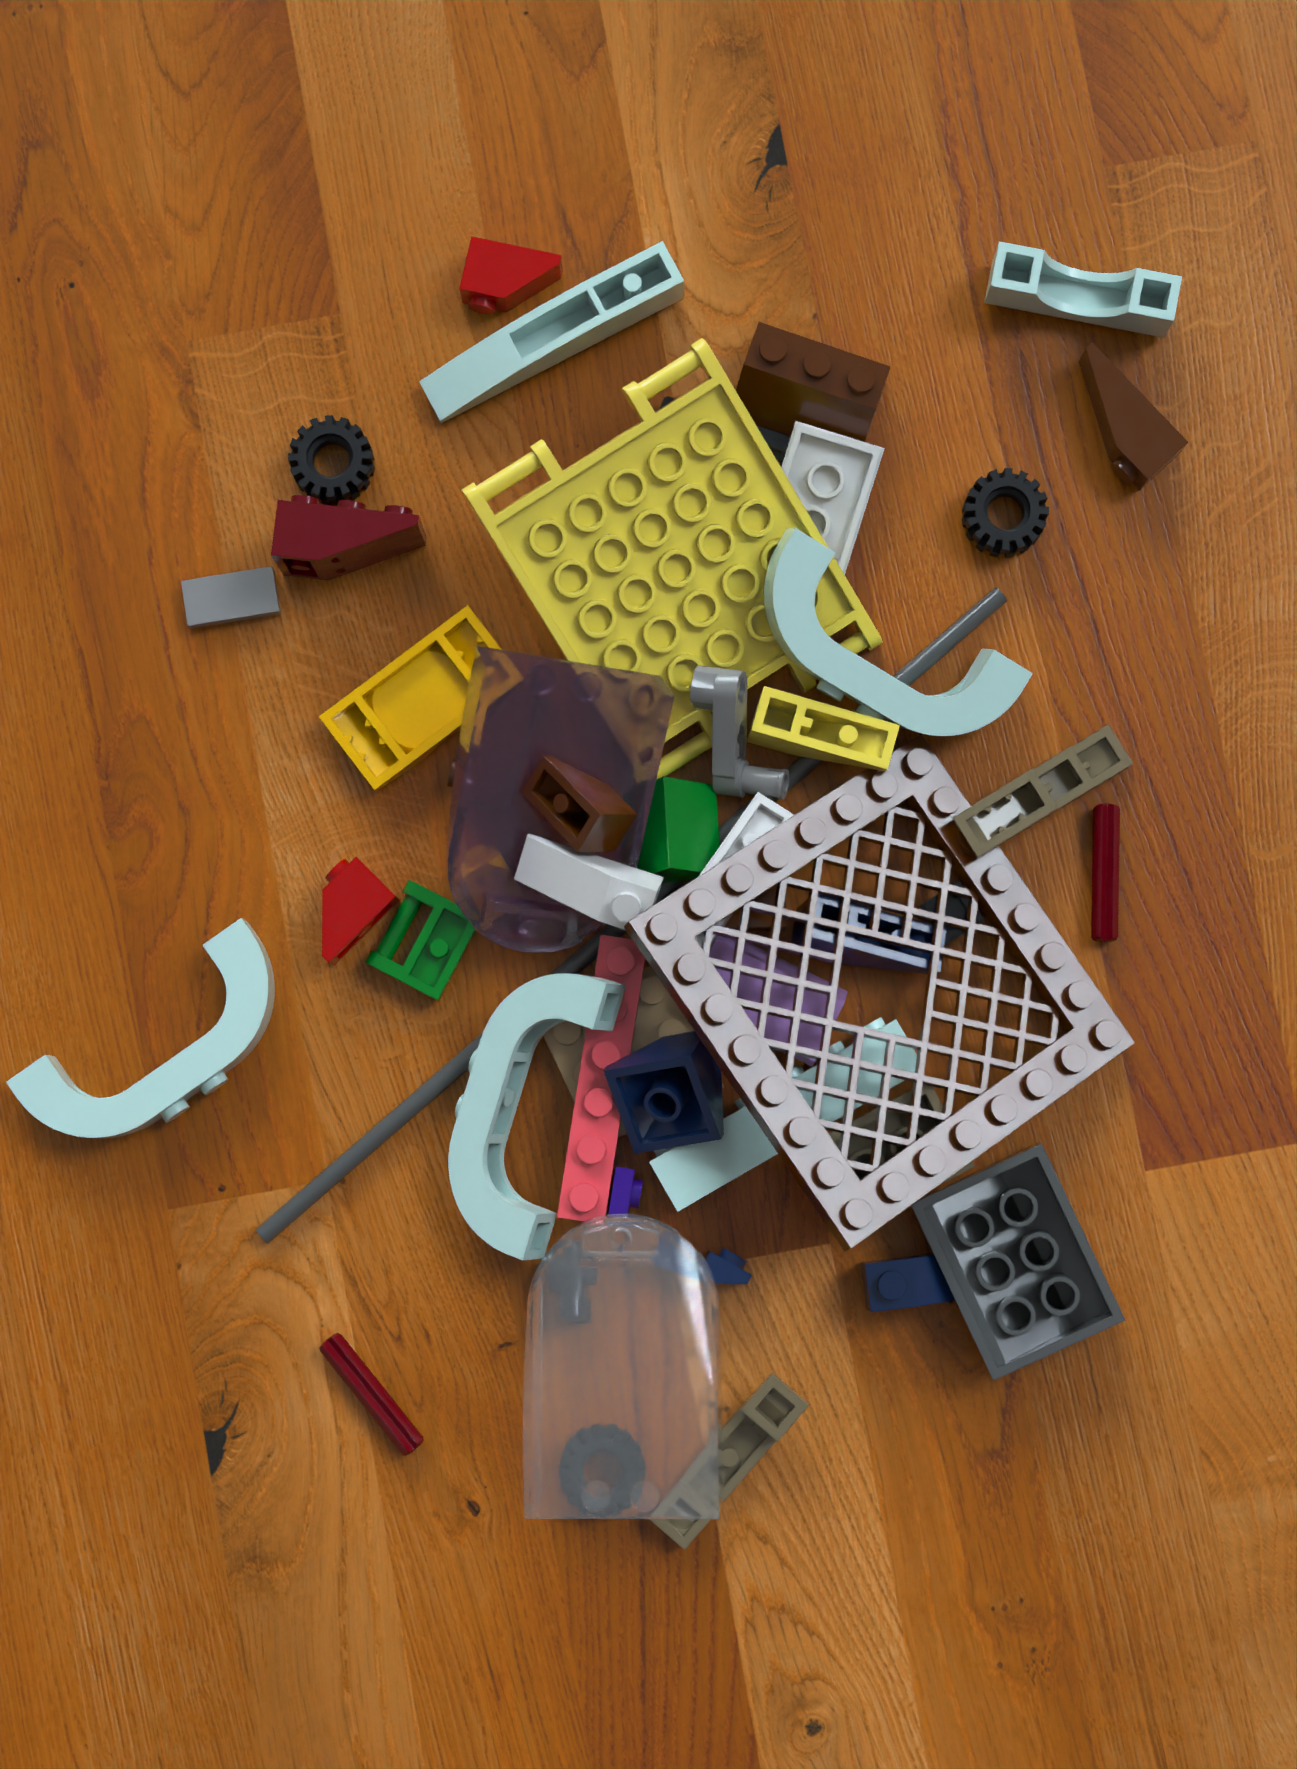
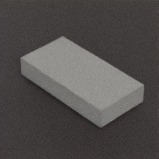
[181,566,281,629]

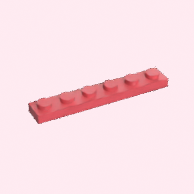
[557,935,645,1225]

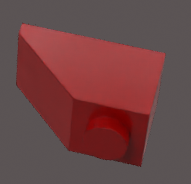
[459,236,563,314]
[322,857,400,966]

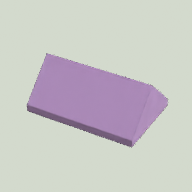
[709,936,848,1067]

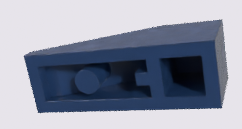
[791,894,947,974]
[861,1253,956,1312]

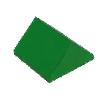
[623,776,720,883]

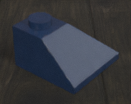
[604,1031,724,1154]

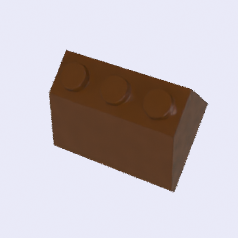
[736,322,890,442]

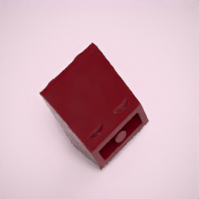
[271,495,427,580]

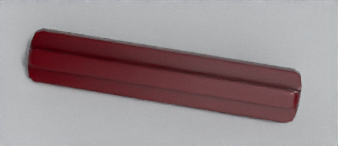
[1091,804,1120,942]
[319,1333,424,1456]

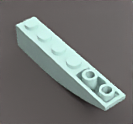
[419,241,684,423]

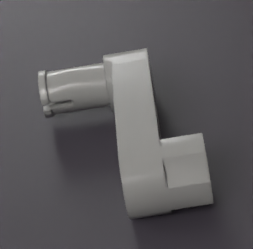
[690,666,789,799]

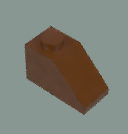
[522,755,637,852]

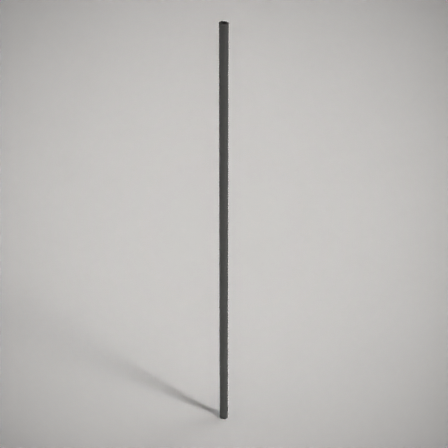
[256,587,1007,1243]

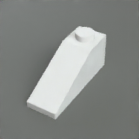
[514,833,664,930]

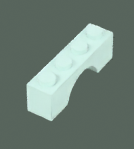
[984,241,1182,338]

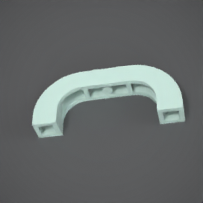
[764,528,1033,736]
[6,918,275,1138]
[448,973,626,1260]

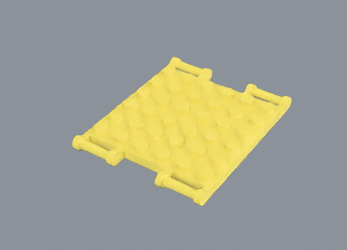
[461,338,883,785]

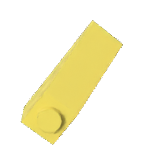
[747,686,900,771]

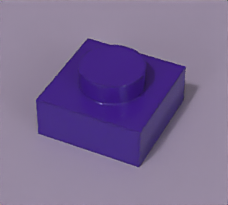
[609,1167,643,1217]

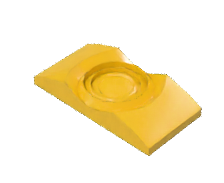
[319,605,524,792]

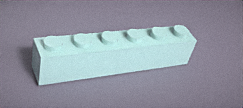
[649,1017,917,1212]

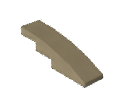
[952,724,1133,858]

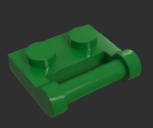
[365,880,483,1001]

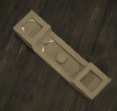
[648,1372,809,1550]

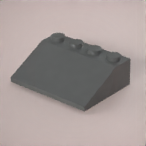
[911,1142,1125,1381]

